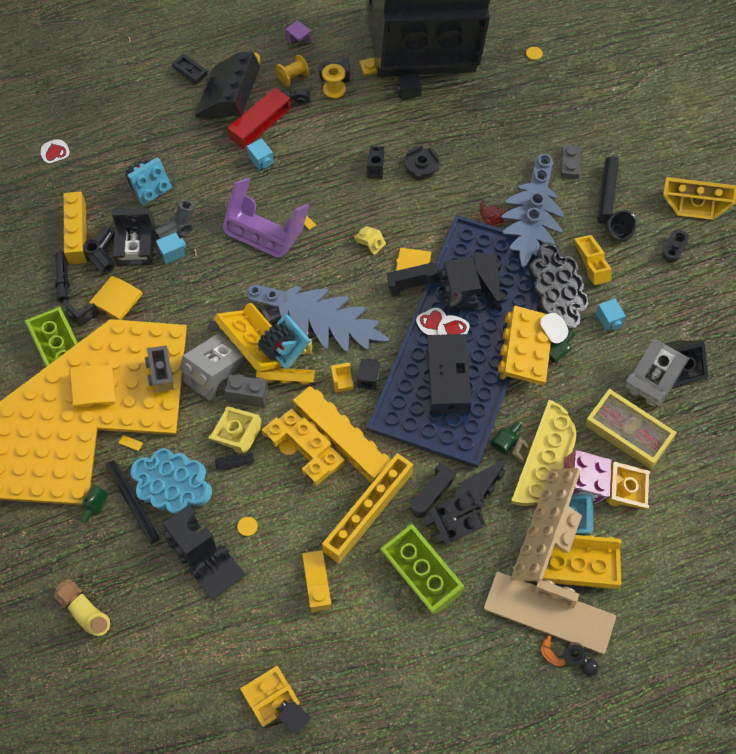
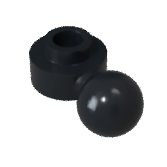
[281,89,311,105]
[564,642,599,676]

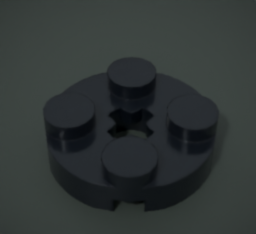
[405,146,439,180]

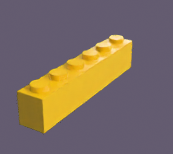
[293,386,391,484]
[322,453,413,564]

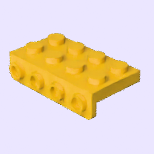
[214,303,282,372]
[498,306,551,385]
[536,535,621,589]

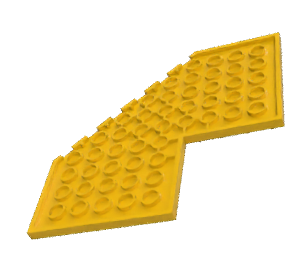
[0,319,187,505]

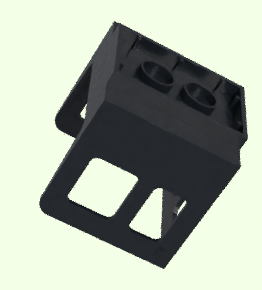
[366,0,490,76]

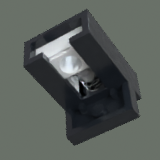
[112,207,155,266]

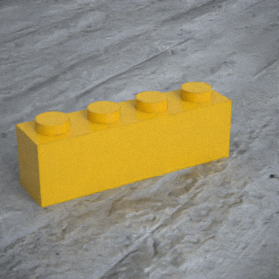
[64,191,87,265]

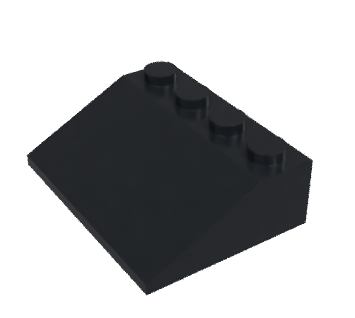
[195,52,260,117]

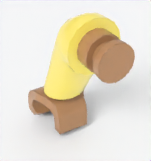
[53,579,110,636]

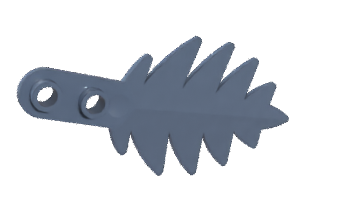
[501,154,565,268]
[246,285,389,353]

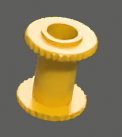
[276,55,310,87]
[322,64,346,99]

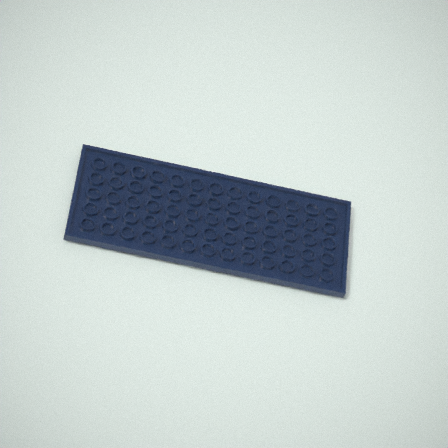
[367,215,559,468]

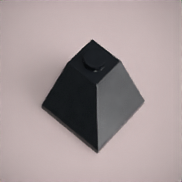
[661,340,709,386]

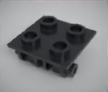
[188,544,246,600]

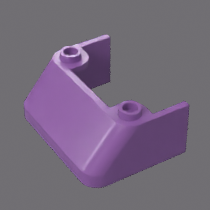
[223,178,310,257]

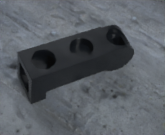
[387,263,441,297]
[411,462,456,518]

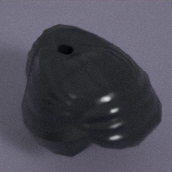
[606,210,636,242]

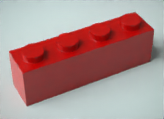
[228,87,291,149]

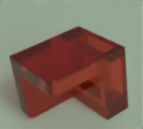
[479,201,505,226]

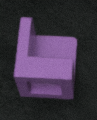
[286,20,312,44]

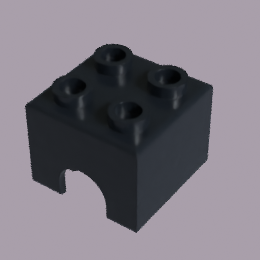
[439,257,481,312]
[162,505,217,567]

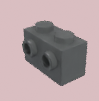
[145,345,174,393]
[225,374,269,408]

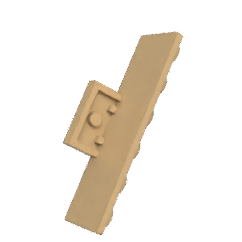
[511,468,582,581]
[484,572,616,655]

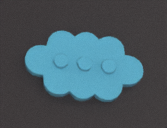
[131,448,212,515]

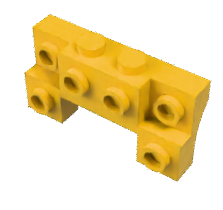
[262,408,345,486]

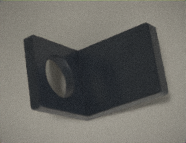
[63,300,99,327]

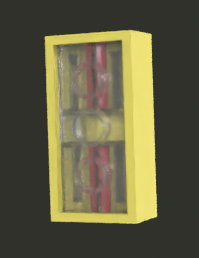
[586,389,677,470]

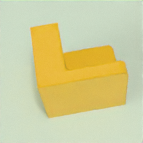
[331,363,354,393]

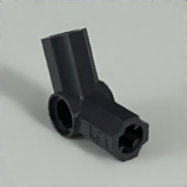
[83,225,115,275]

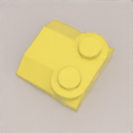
[208,406,261,453]

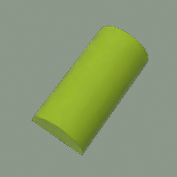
[25,307,78,367]
[380,524,465,614]

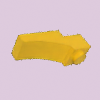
[574,235,612,285]
[302,550,332,612]

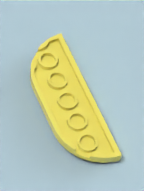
[511,400,576,506]

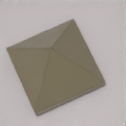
[512,437,531,465]

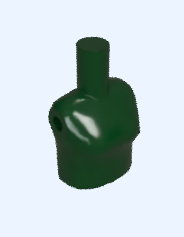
[549,330,575,363]
[490,421,522,455]
[80,484,109,524]

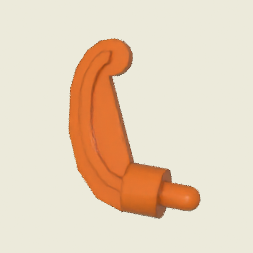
[541,635,566,666]

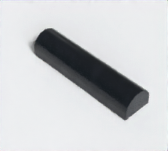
[597,157,619,224]

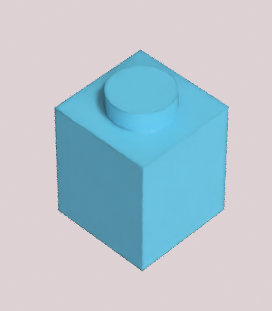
[247,138,274,171]
[156,233,186,264]
[596,298,626,332]

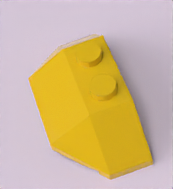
[663,177,736,220]

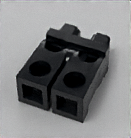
[423,490,487,545]

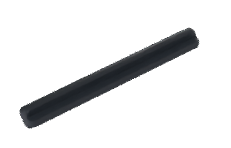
[106,460,159,544]

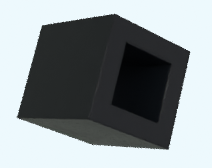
[395,73,422,100]
[357,358,380,390]
[275,698,311,735]

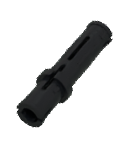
[55,251,70,303]

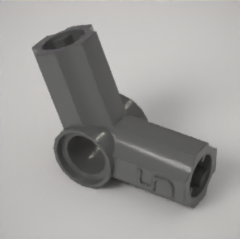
[154,199,195,240]

